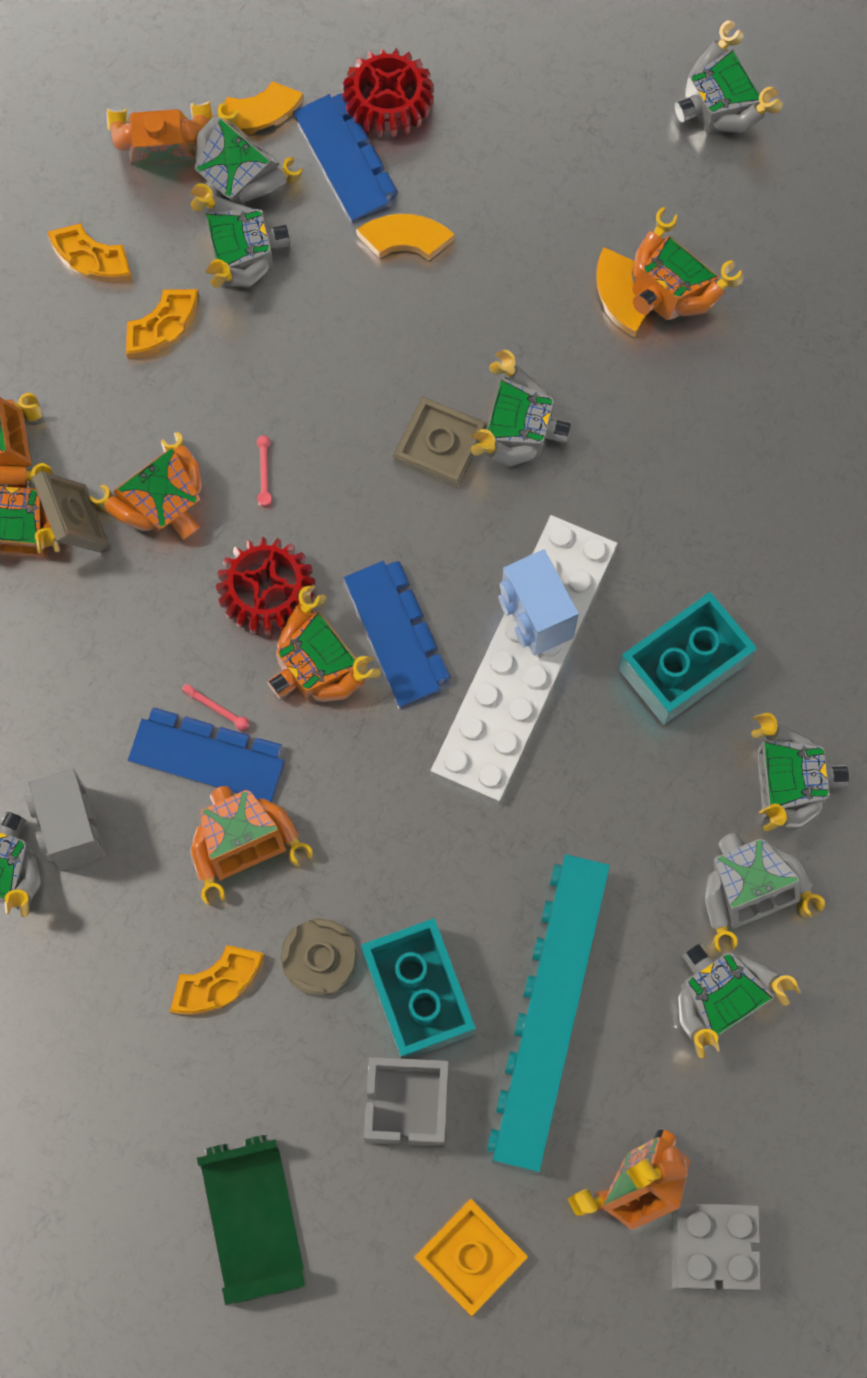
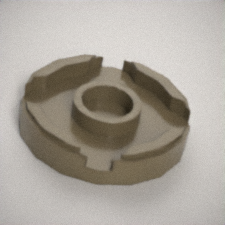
[280,918,358,997]

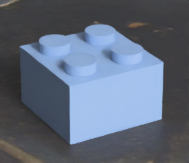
[498,549,579,656]

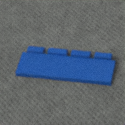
[293,93,398,223]
[343,560,451,708]
[127,707,285,802]

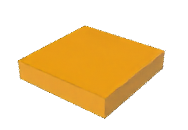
[414,1199,528,1317]

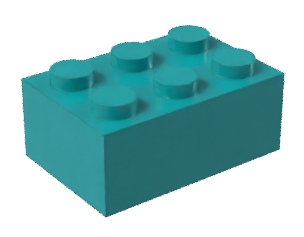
[618,591,757,725]
[361,918,476,1059]

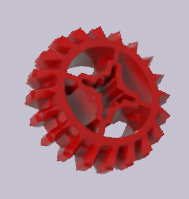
[342,47,434,138]
[216,536,316,635]

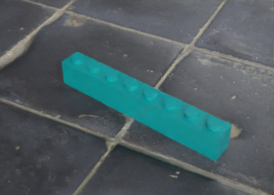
[486,854,610,1175]

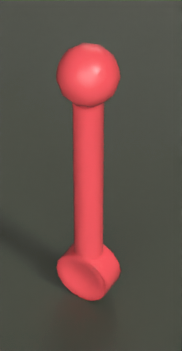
[256,435,272,507]
[181,684,249,731]

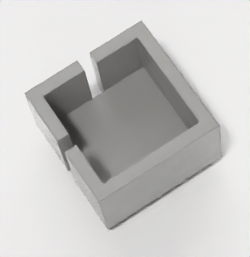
[26,768,106,871]
[364,1057,448,1147]
[672,1203,760,1291]

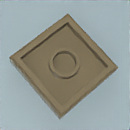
[393,396,487,488]
[32,471,109,553]

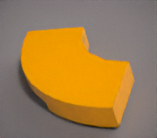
[217,81,304,135]
[357,214,455,261]
[47,223,132,283]
[596,247,648,337]
[126,289,199,359]
[169,945,265,1016]

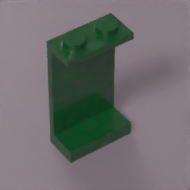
[197,1135,308,1306]

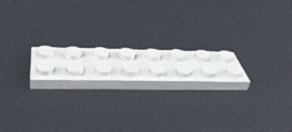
[430,515,618,805]

